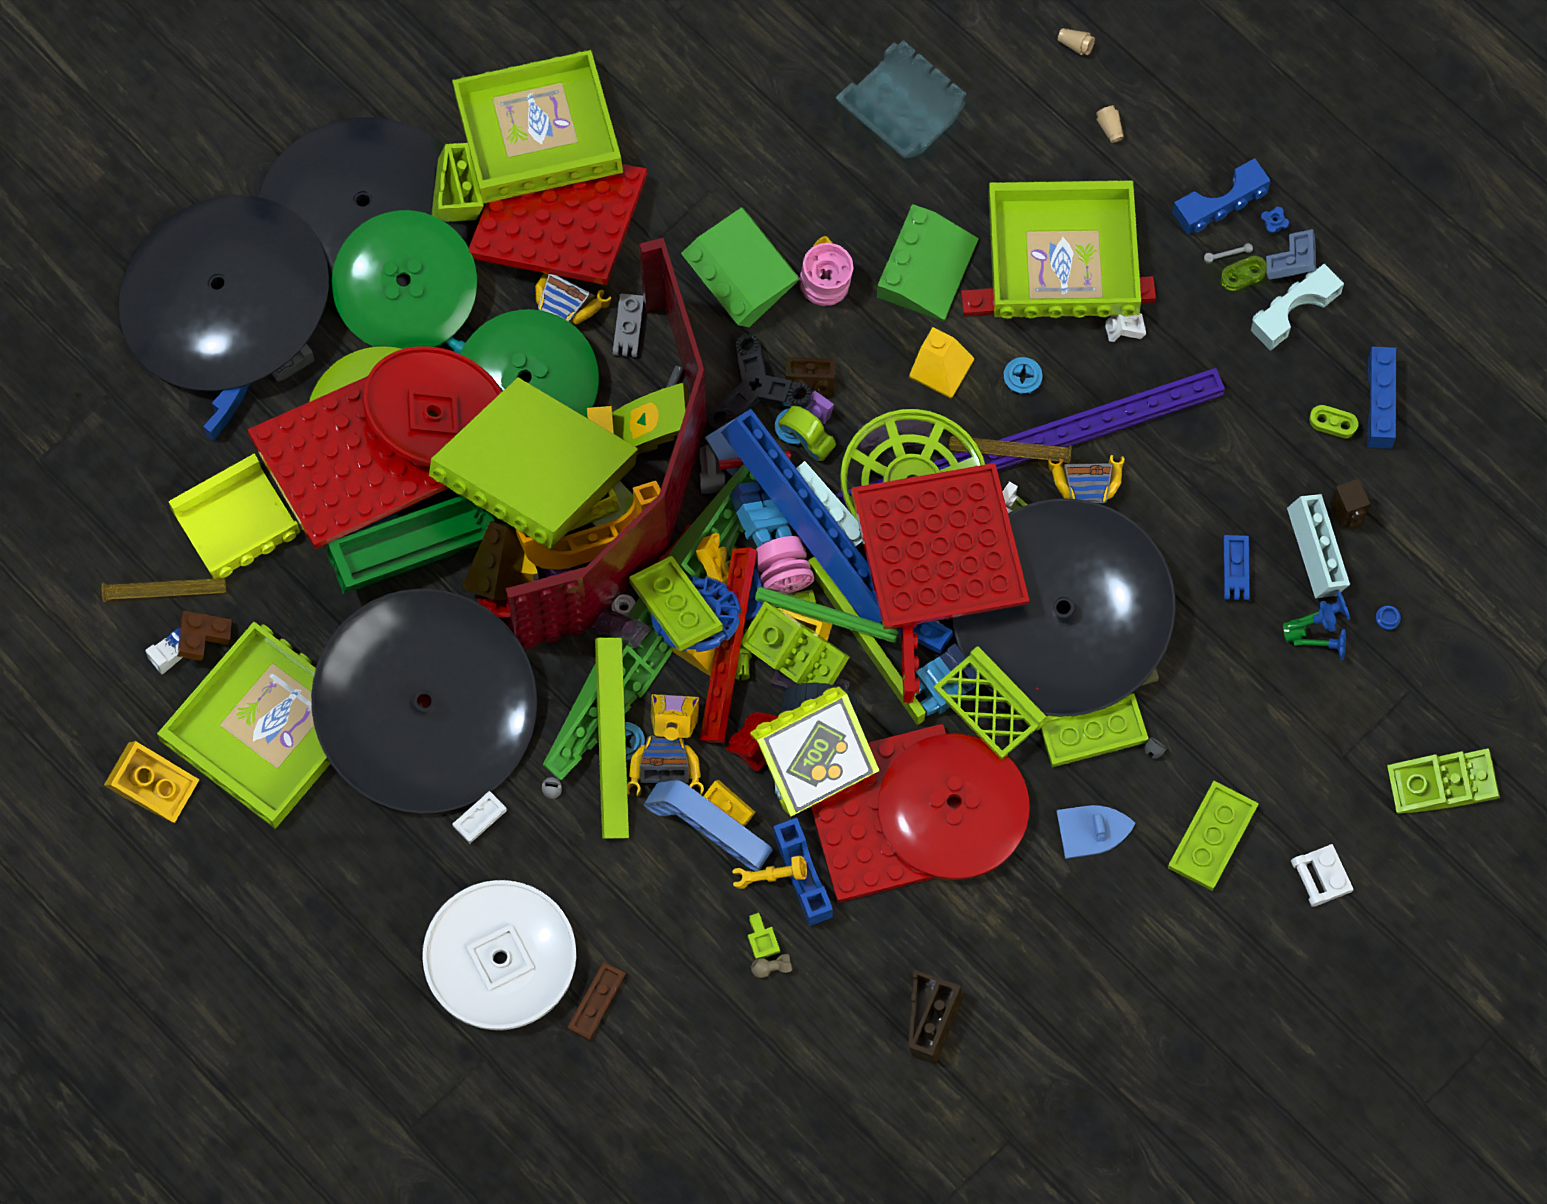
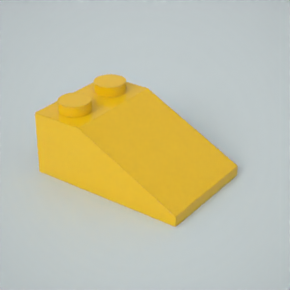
[104,741,199,823]

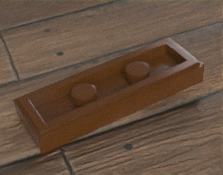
[567,962,626,1041]

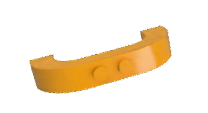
[516,480,661,569]

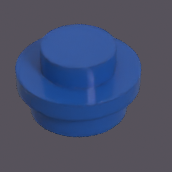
[1376,606,1401,630]

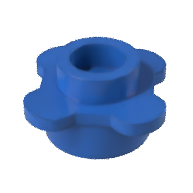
[1261,207,1289,233]

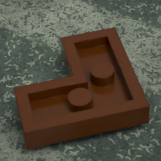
[177,611,232,661]

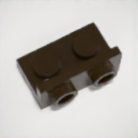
[785,357,835,396]

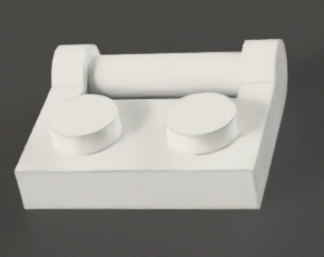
[1291,844,1353,907]

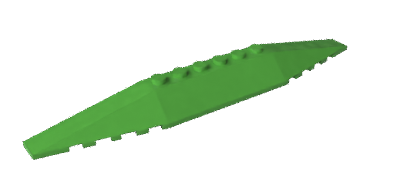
[543,463,757,780]

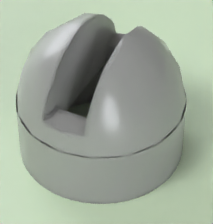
[542,777,562,799]

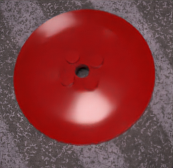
[362,346,502,467]
[878,734,1029,880]

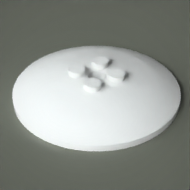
[423,880,576,1030]

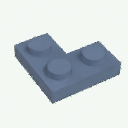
[1266,229,1316,280]

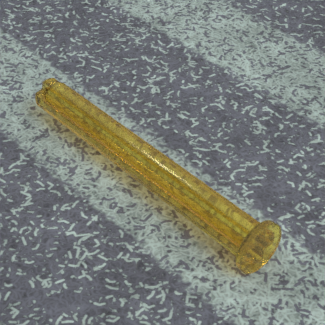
[949,436,1072,464]
[101,578,226,602]

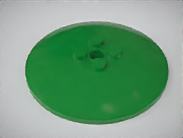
[332,210,477,349]
[460,309,599,419]

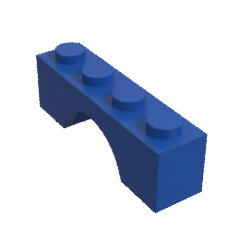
[1172,158,1271,235]
[1367,347,1396,449]
[773,818,833,926]

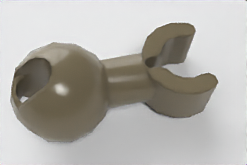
[751,954,792,978]

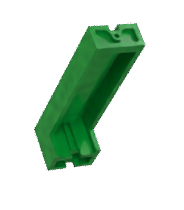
[325,496,505,594]

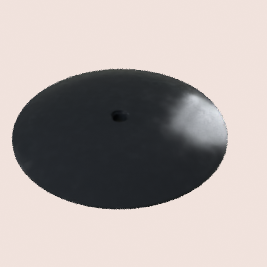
[259,117,471,303]
[119,195,329,391]
[952,498,1176,717]
[311,589,537,813]

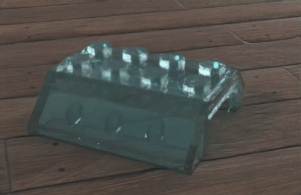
[836,40,966,159]

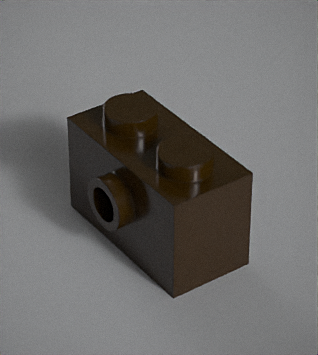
[1330,478,1370,530]

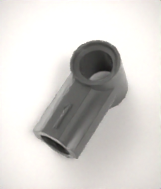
[699,445,725,494]

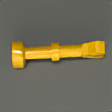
[733,856,807,889]

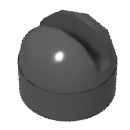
[1145,737,1167,759]

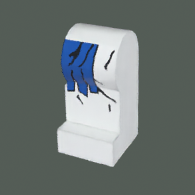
[145,628,183,674]

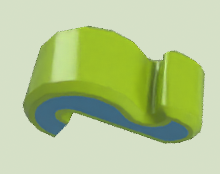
[778,406,836,461]

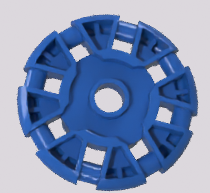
[651,576,741,652]

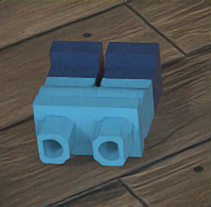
[729,481,792,547]
[915,644,982,716]

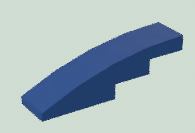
[203,384,249,441]

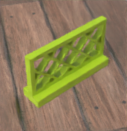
[933,646,1046,760]

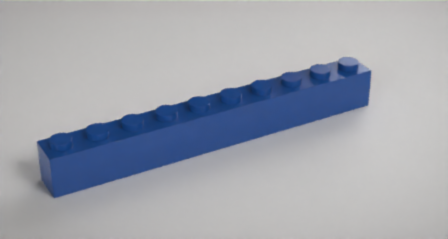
[721,409,882,623]

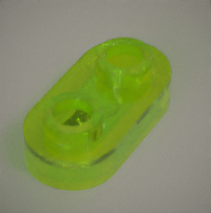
[1221,256,1267,291]

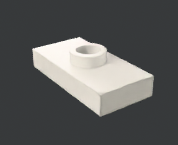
[452,791,507,844]

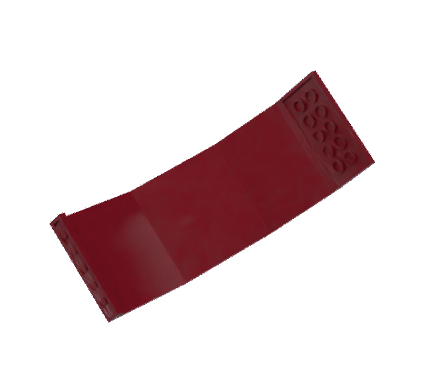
[506,238,706,649]

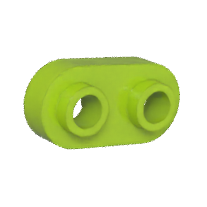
[1309,405,1358,438]

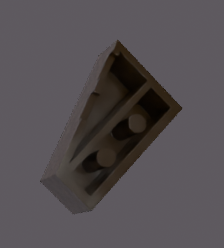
[461,521,524,600]
[908,969,964,1065]

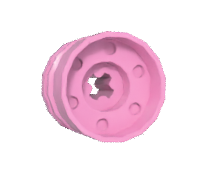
[799,243,853,306]
[755,536,814,595]

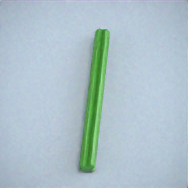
[755,587,899,642]

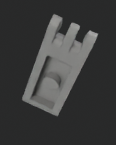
[613,294,644,358]

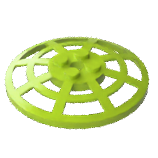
[840,409,985,522]

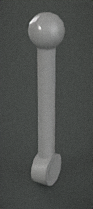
[1204,243,1253,264]

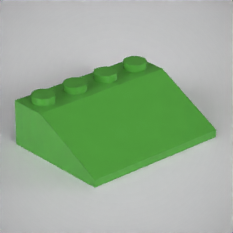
[877,204,979,322]
[681,207,800,327]

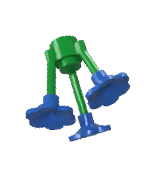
[1283,590,1350,660]

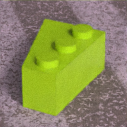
[432,143,483,222]

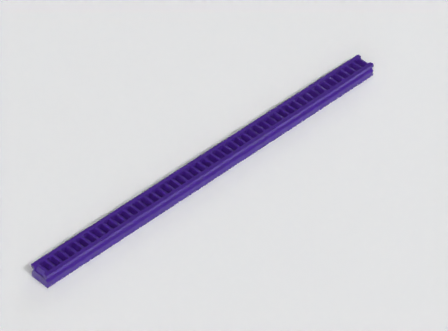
[771,368,1225,540]

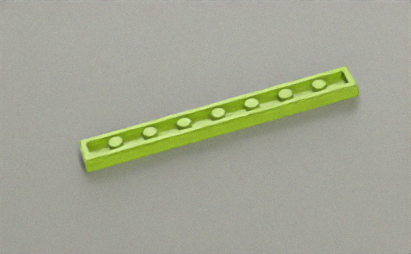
[808,557,926,725]
[595,638,629,839]

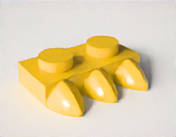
[696,533,730,585]
[703,780,755,827]

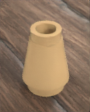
[1058,28,1095,55]
[1096,106,1124,143]

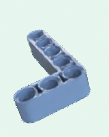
[644,780,772,871]

